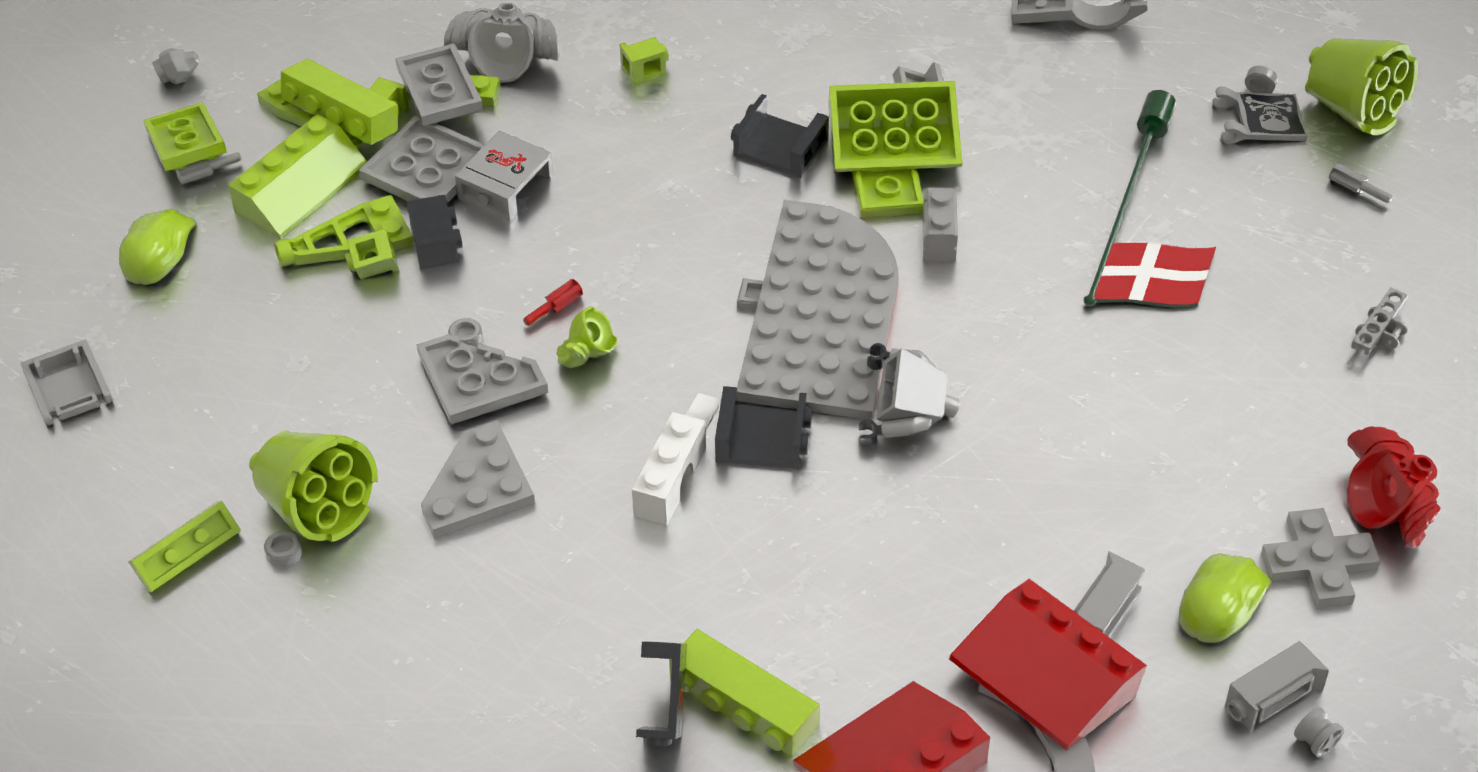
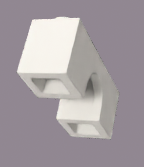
[632,412,706,526]

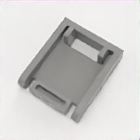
[20,339,113,426]

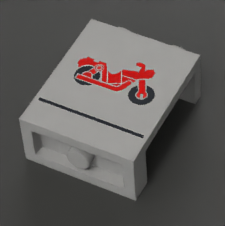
[455,130,553,222]

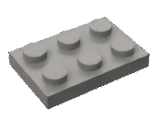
[395,43,483,126]

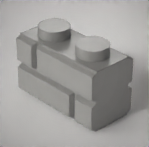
[923,188,958,262]

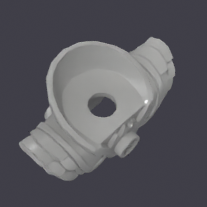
[444,3,560,83]

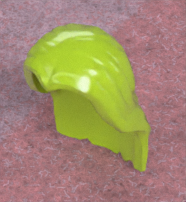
[119,209,197,285]
[1179,553,1272,643]

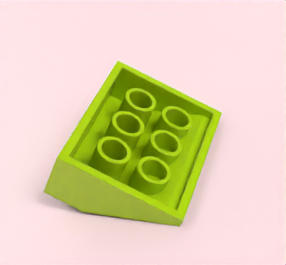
[828,81,963,172]

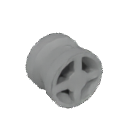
[1294,708,1344,757]

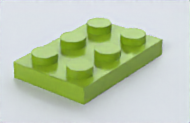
[143,102,227,171]

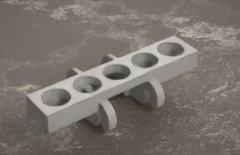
[1351,287,1408,355]

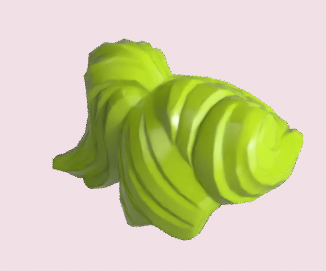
[556,306,618,368]

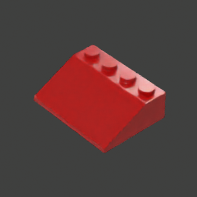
[949,578,1147,751]
[793,681,990,772]

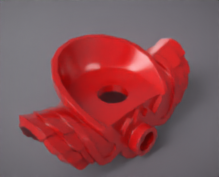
[1347,426,1441,548]

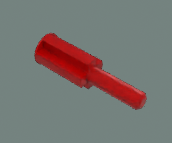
[523,279,583,326]

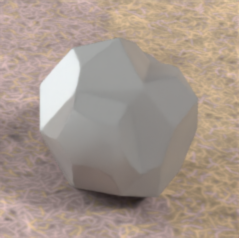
[152,48,199,84]

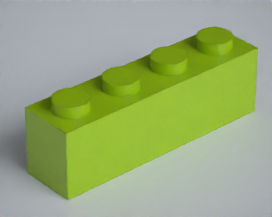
[280,58,398,145]
[669,628,820,757]

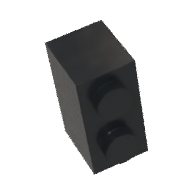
[406,194,463,269]

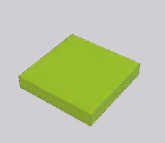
[852,169,924,219]

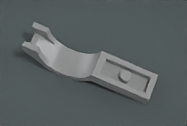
[1011,0,1148,30]

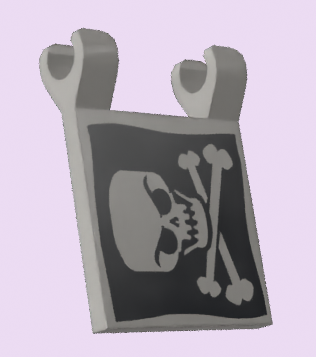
[1212,86,1308,144]

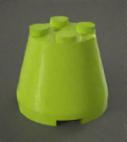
[1305,38,1418,135]
[249,430,378,542]

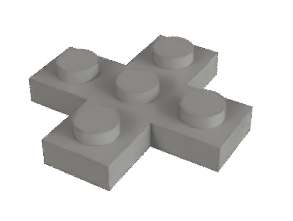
[1261,508,1381,608]

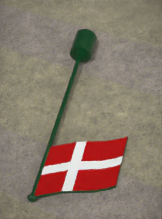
[1083,90,1216,308]

